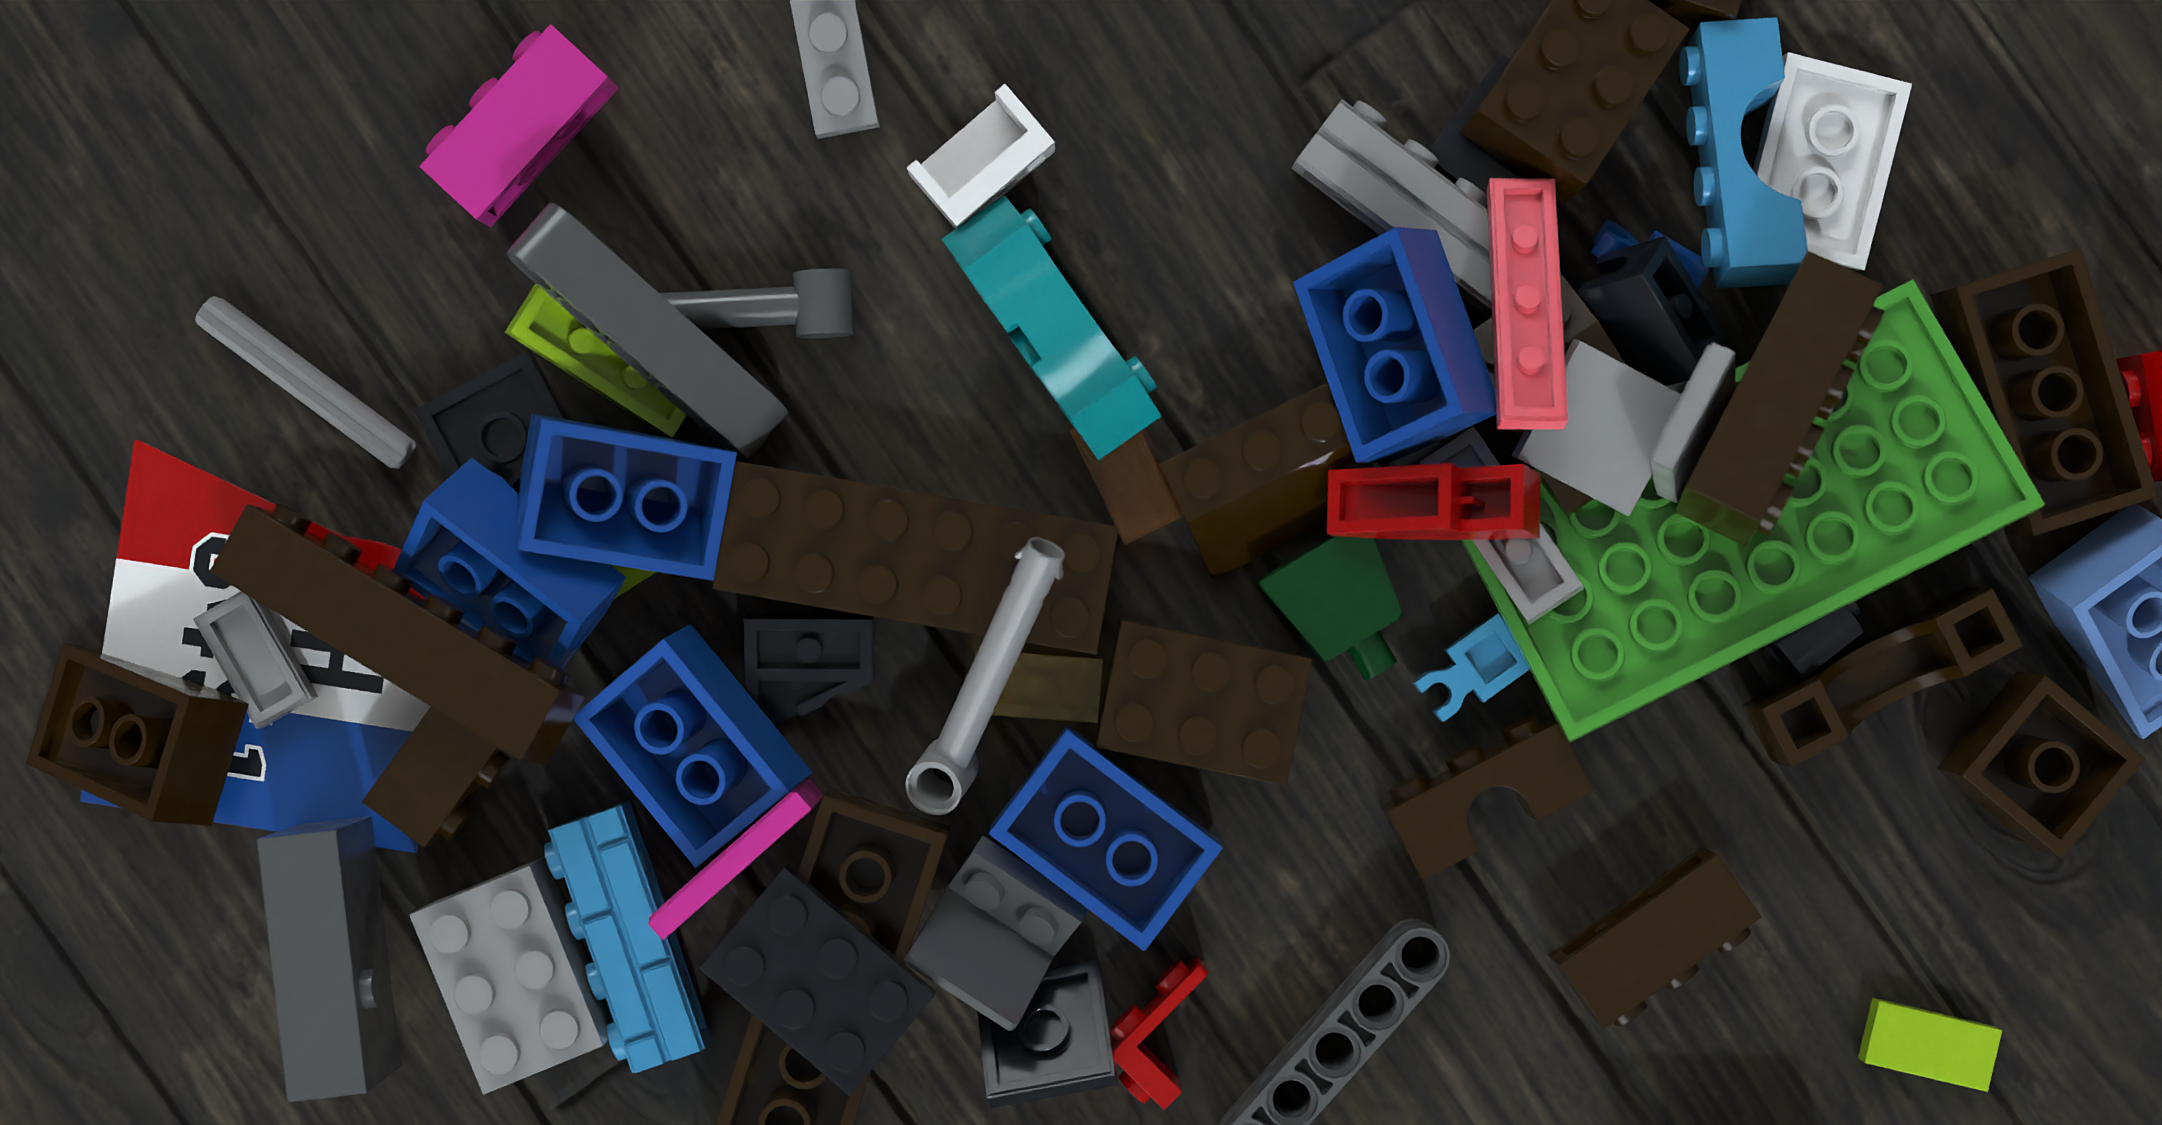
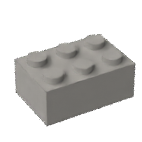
[409,857,613,1095]

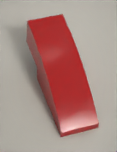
[1327,463,1540,540]

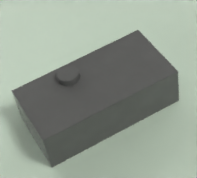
[257,816,401,1102]

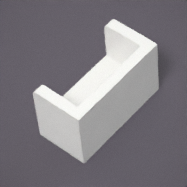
[907,84,1055,229]

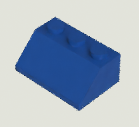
[517,413,737,581]
[394,457,626,669]

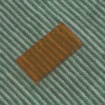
[1070,428,1182,545]

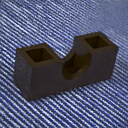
[1379,715,1594,880]

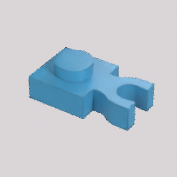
[1412,613,1530,722]

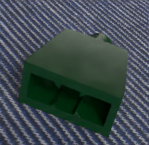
[1255,536,1403,680]

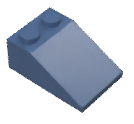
[2029,504,2162,739]

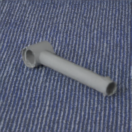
[905,538,1065,815]

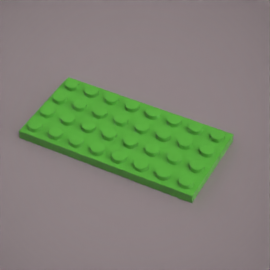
[1461,280,2045,743]

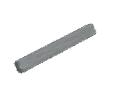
[195,296,416,469]

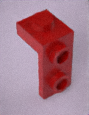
[1110,955,1209,1110]

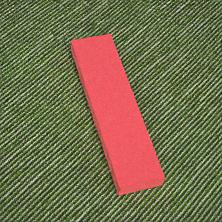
[1486,178,1568,429]

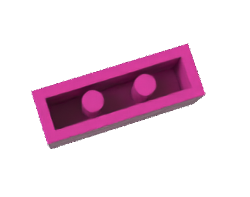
[419,24,619,227]

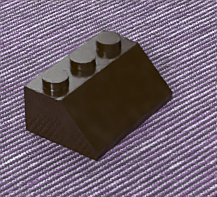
[1157,382,1373,579]

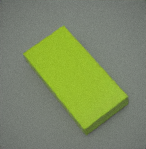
[1858,997,2003,1092]

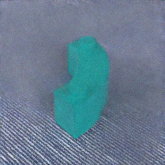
[941,195,1161,461]

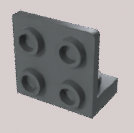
[904,836,1088,1031]

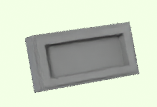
[193,591,318,729]

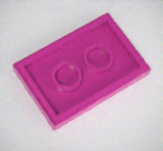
[647,779,823,940]

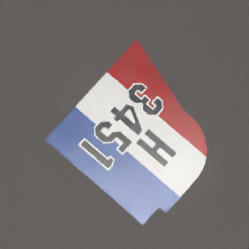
[80,440,431,853]

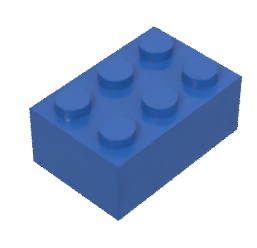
[1293,227,1497,463]
[573,624,812,868]
[989,724,1223,951]

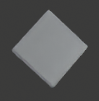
[1511,339,1681,516]
[1649,343,1736,504]

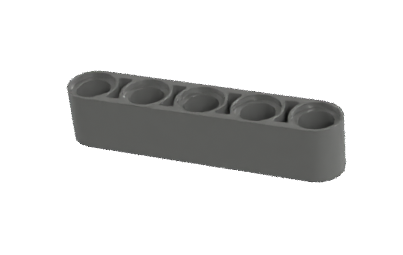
[506,203,788,462]
[1218,918,1450,1125]

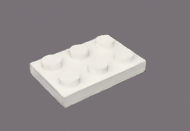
[1753,52,1912,273]

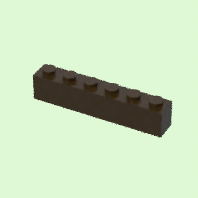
[209,503,585,764]

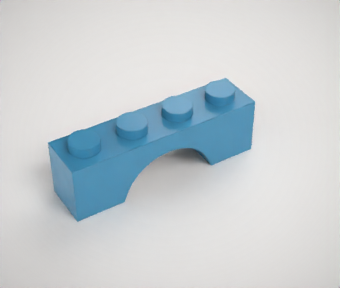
[1679,17,1808,289]

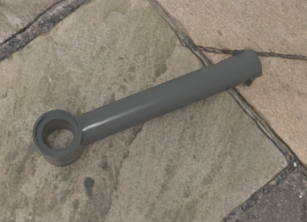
[660,269,854,338]

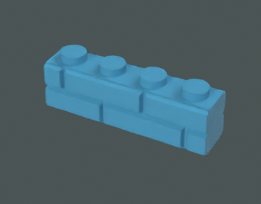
[544,800,712,1073]

